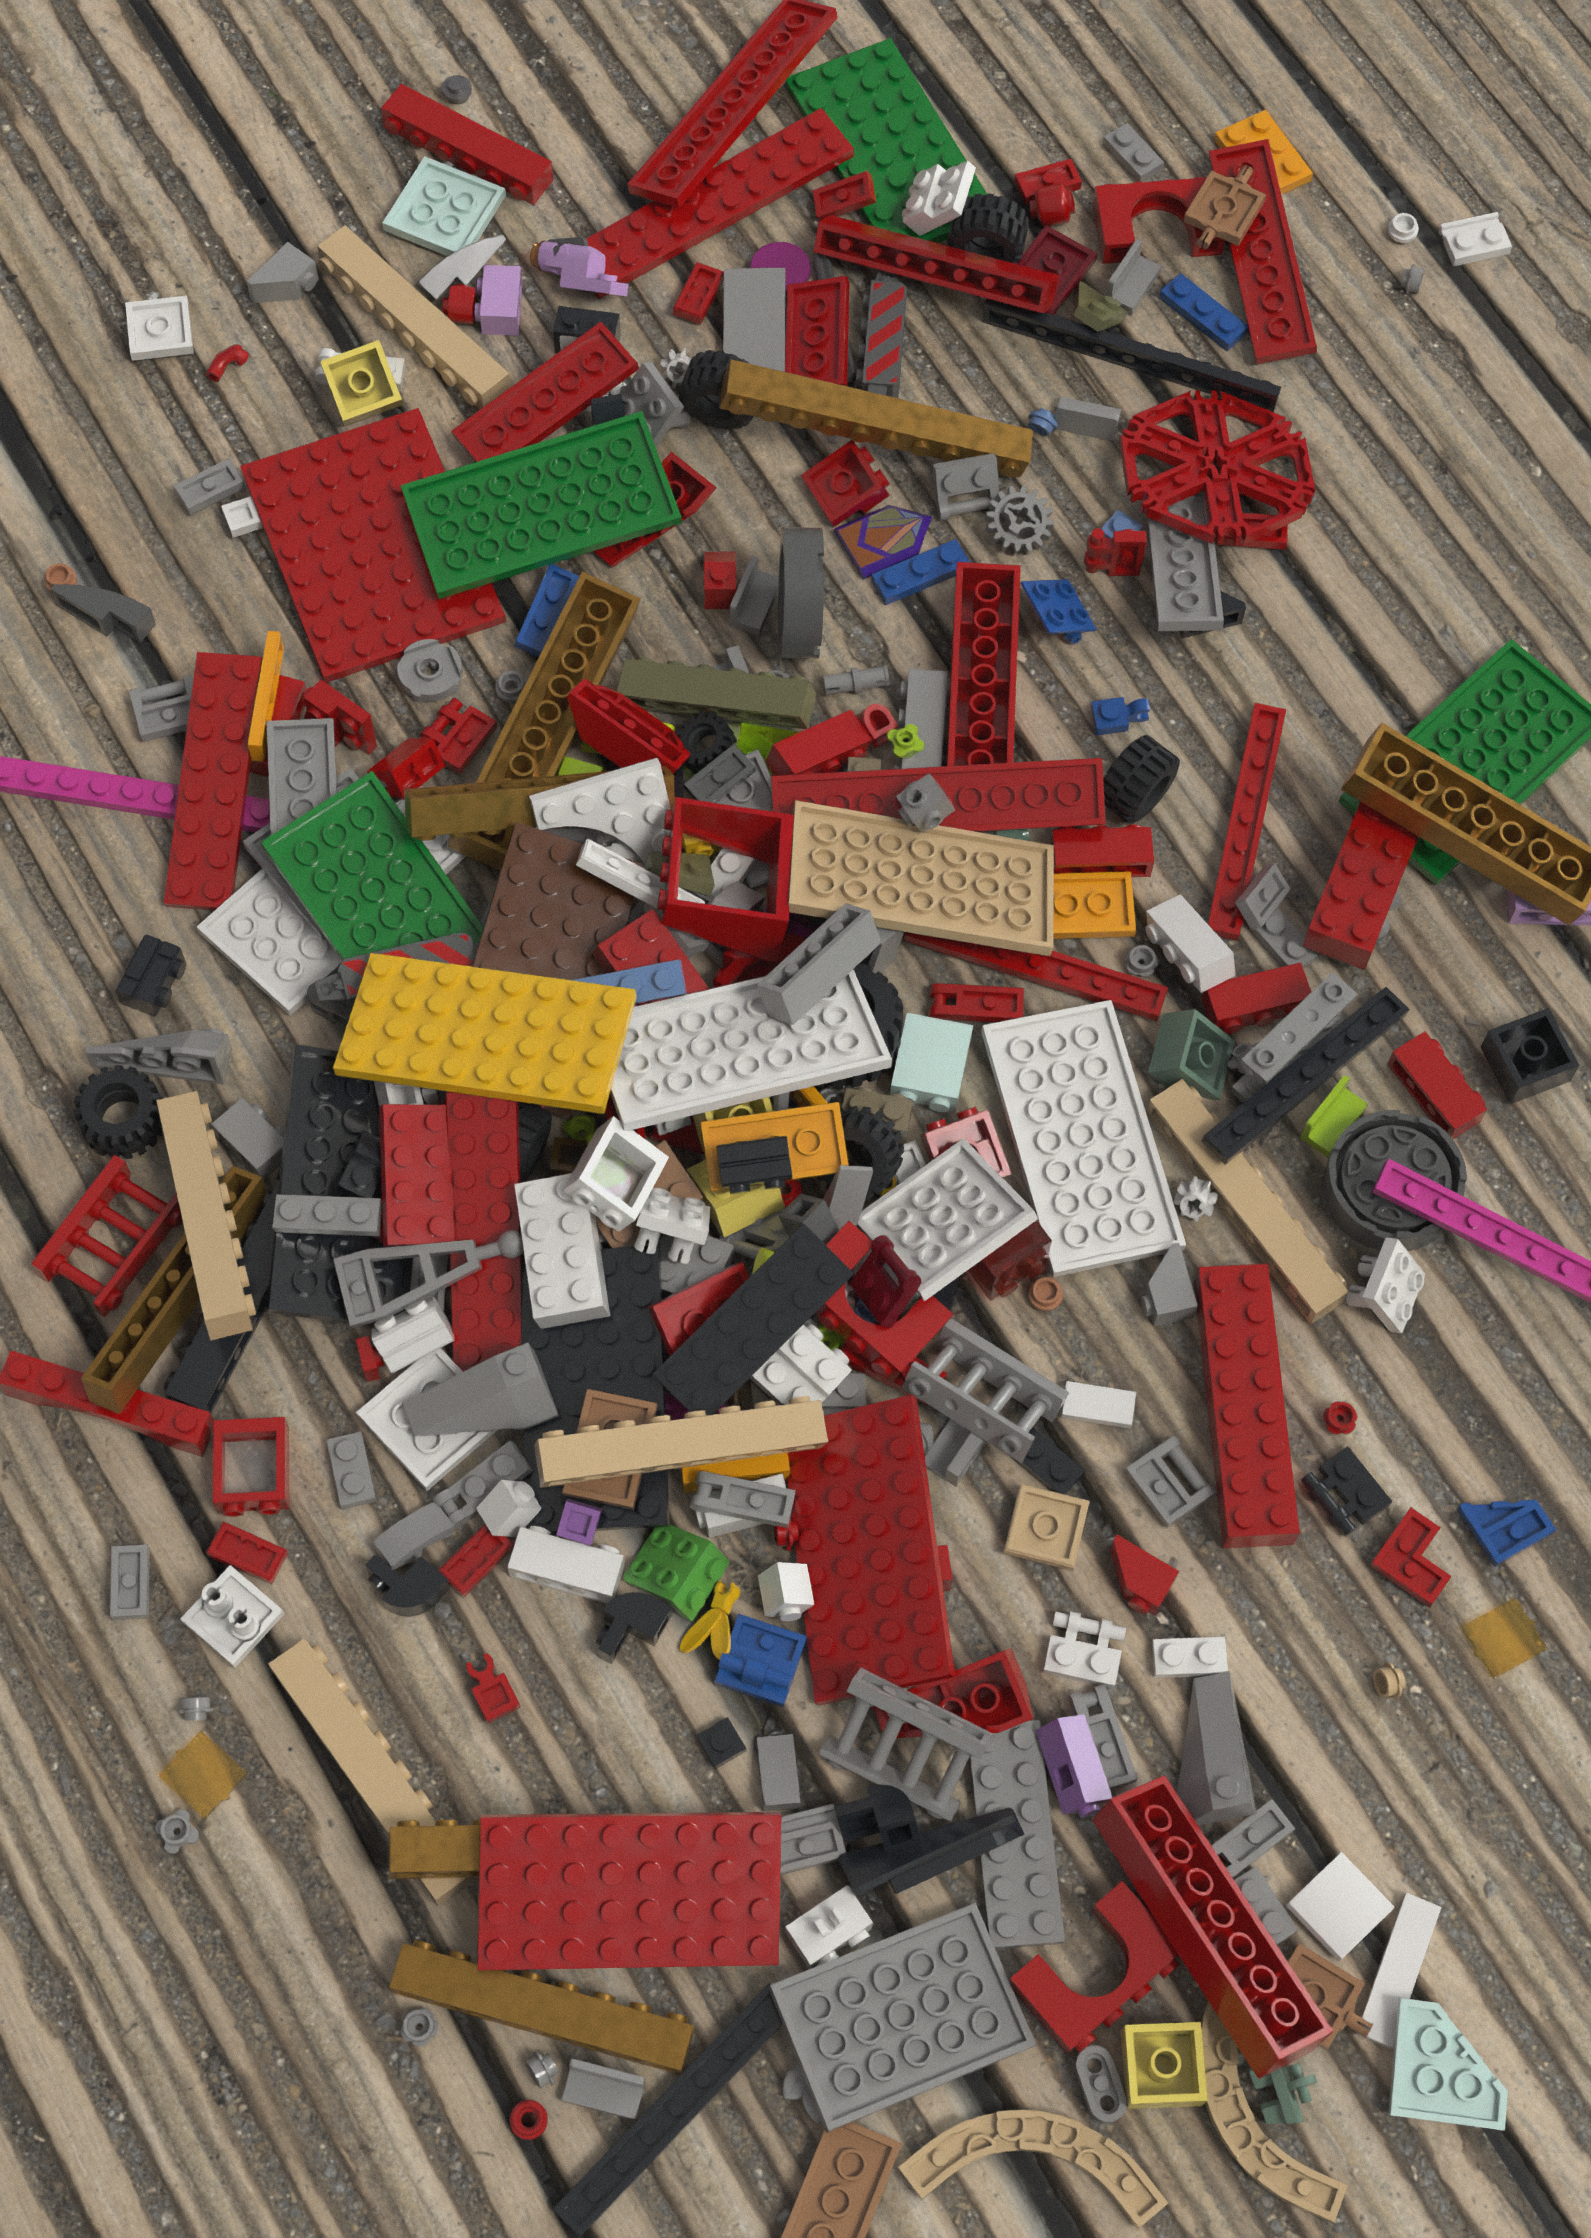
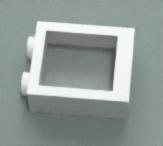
[563,1116,669,1232]

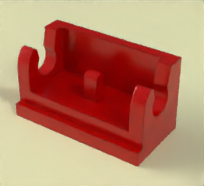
[367,738,445,800]

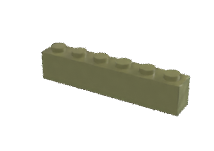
[617,657,817,729]

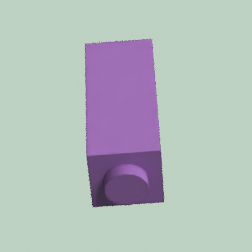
[1036,1714,1112,1818]

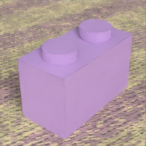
[475,265,522,336]

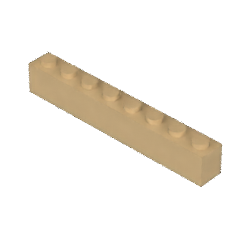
[317,225,511,409]
[1146,1079,1349,1325]
[156,1091,256,1341]
[534,1396,828,1488]
[268,1638,475,1907]

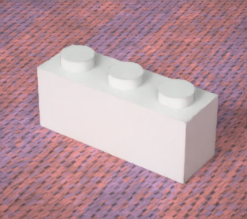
[1145,894,1236,993]
[507,1526,625,1604]

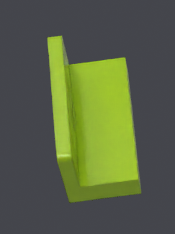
[1300,1075,1368,1158]

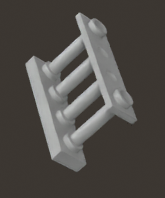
[1230,972,1358,1103]
[902,1318,1069,1463]
[819,1668,993,1821]

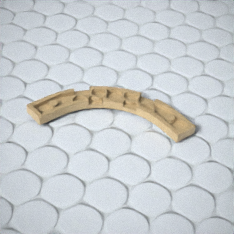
[1201,2001,1348,2223]
[897,2110,1168,2229]

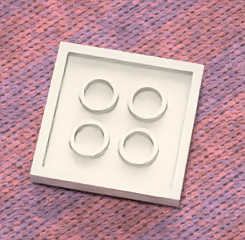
[356,1348,497,1491]

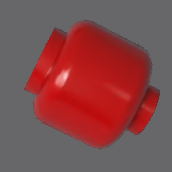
[1030,184,1075,227]

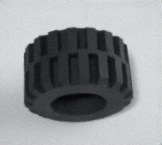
[948,193,1029,264]
[678,350,753,430]
[1103,735,1180,824]
[74,1065,163,1159]
[518,1102,552,1183]
[816,1106,904,1200]

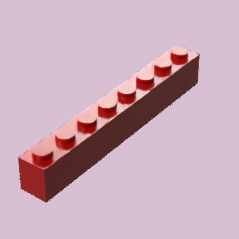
[813,215,1060,313]

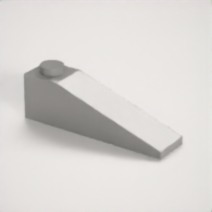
[85,1029,232,1085]
[402,1343,559,1437]
[1177,1671,1257,1825]

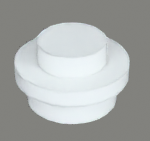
[1388,213,1419,243]

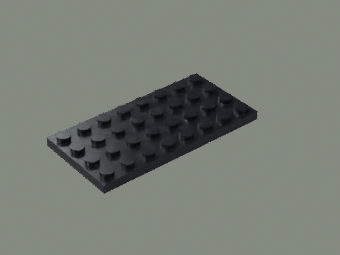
[266,1044,427,1327]
[521,1245,670,1534]

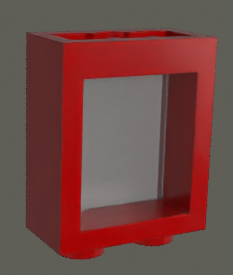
[213,1417,289,1517]

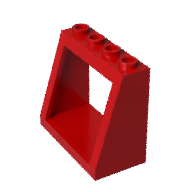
[657,797,794,961]

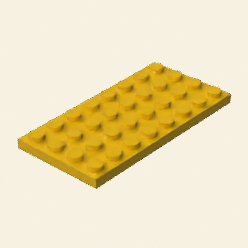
[333,953,637,1114]

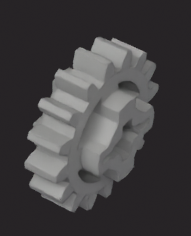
[984,485,1054,555]

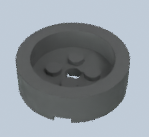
[778,527,824,659]
[1323,1110,1467,1251]

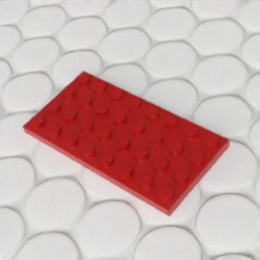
[787,1394,956,1706]
[477,1812,782,1970]

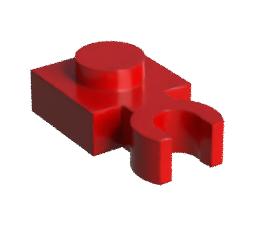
[466,1653,521,1724]

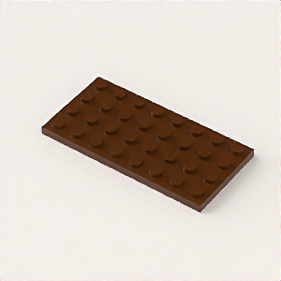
[471,822,644,1120]

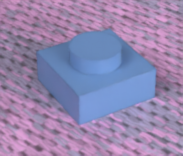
[1101,509,1143,538]

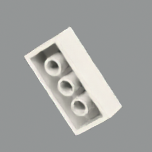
[514,1173,610,1329]

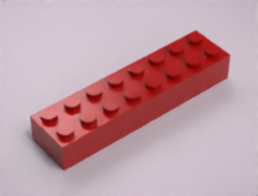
[946,562,1021,766]
[1194,1264,1300,1549]
[1092,1775,1334,2079]

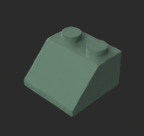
[1148,1009,1235,1101]

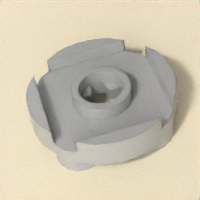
[397,639,463,703]

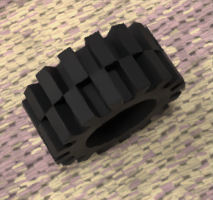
[676,711,737,774]

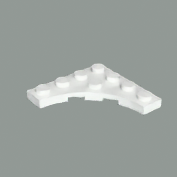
[529,758,671,863]

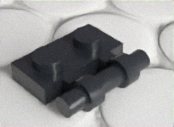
[1301,1446,1393,1537]

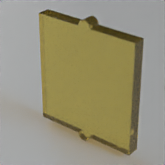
[1462,1597,1548,1679]
[158,1731,248,1819]

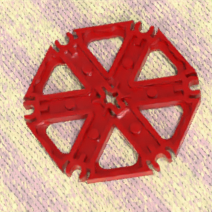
[1119,390,1315,545]

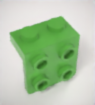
[624,1525,730,1622]

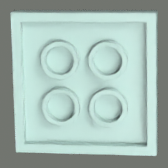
[382,156,506,256]

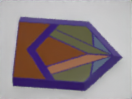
[834,505,932,579]

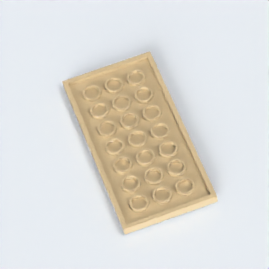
[788,800,1054,956]

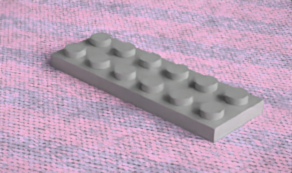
[1146,493,1224,631]
[969,1720,1065,1950]

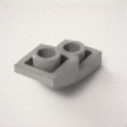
[372,1502,455,1570]

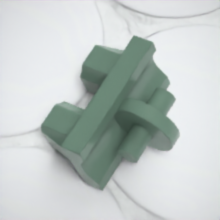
[1249,2063,1317,2125]

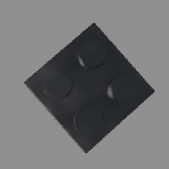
[1481,1008,1580,1104]

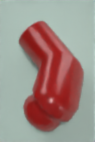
[206,344,249,382]

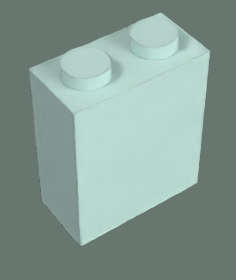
[890,1013,973,1112]

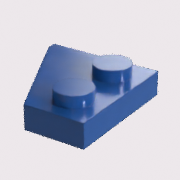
[1457,1500,1557,1567]

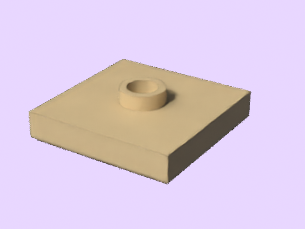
[1003,1484,1089,1571]

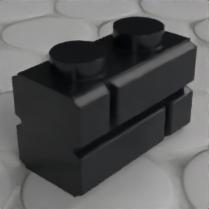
[115,934,186,1017]
[716,1136,792,1195]

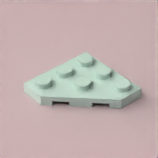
[1388,1998,1508,2131]

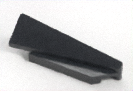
[838,1808,1025,1896]

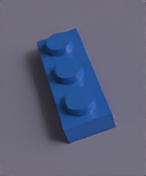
[1159,273,1248,351]
[871,539,970,605]
[514,564,579,658]

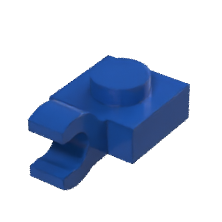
[1091,697,1150,736]

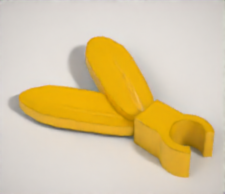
[680,1580,740,1660]

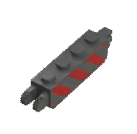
[856,269,907,398]
[315,932,479,1007]

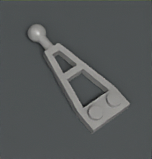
[333,1230,524,1328]

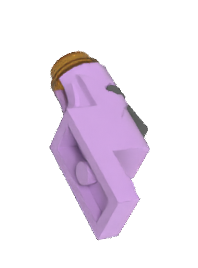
[530,237,629,296]

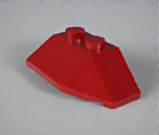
[567,679,691,774]

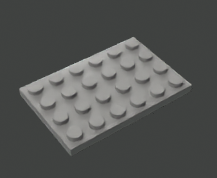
[768,1903,1036,2133]

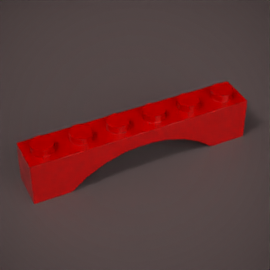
[0,1350,213,1457]

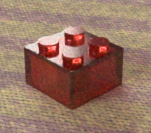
[967,1220,1052,1301]

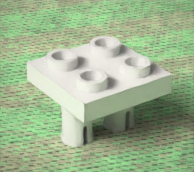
[634,1188,710,1264]
[1346,1237,1425,1334]
[180,1565,285,1668]

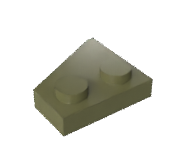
[1073,281,1128,332]
[645,852,715,896]

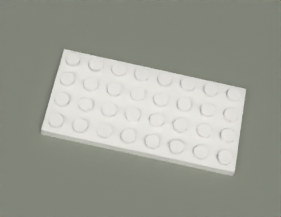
[197,780,466,1016]
[610,970,892,1131]
[981,1000,1186,1277]

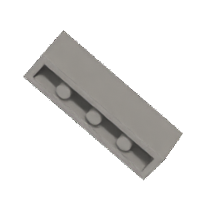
[895,669,948,769]
[757,903,881,1025]

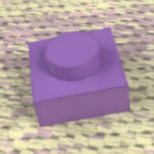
[556,1499,602,1546]

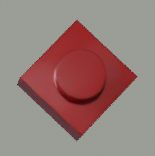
[356,1336,384,1382]

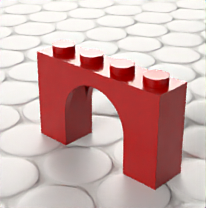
[1093,177,1225,264]
[816,1221,953,1382]
[1009,1881,1180,2055]

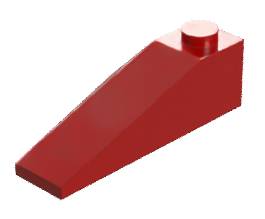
[593,452,716,567]
[873,1648,1034,1738]

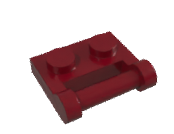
[849,1235,921,1328]

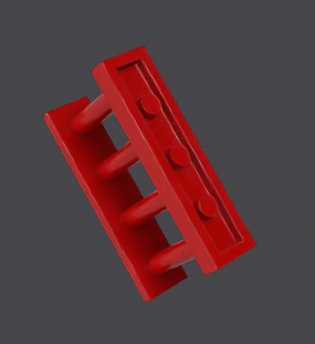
[31,1155,183,1318]

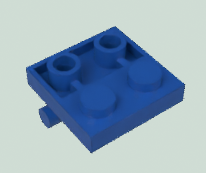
[715,1613,807,1707]

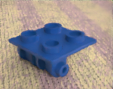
[1020,579,1097,644]

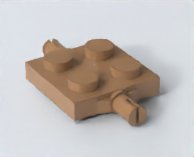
[1184,165,1266,249]
[1288,1943,1374,2051]

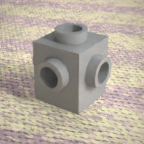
[896,773,955,833]

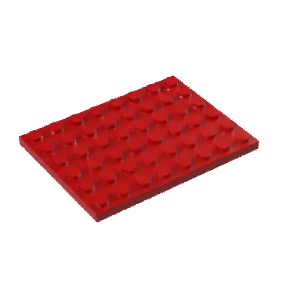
[240,408,506,683]

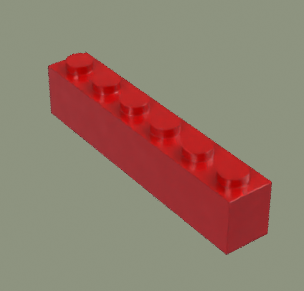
[381,84,553,206]

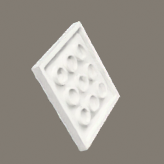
[857,1138,1038,1301]

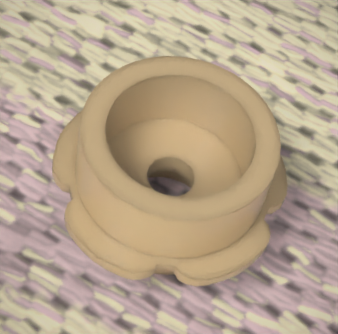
[1373,1663,1406,1698]

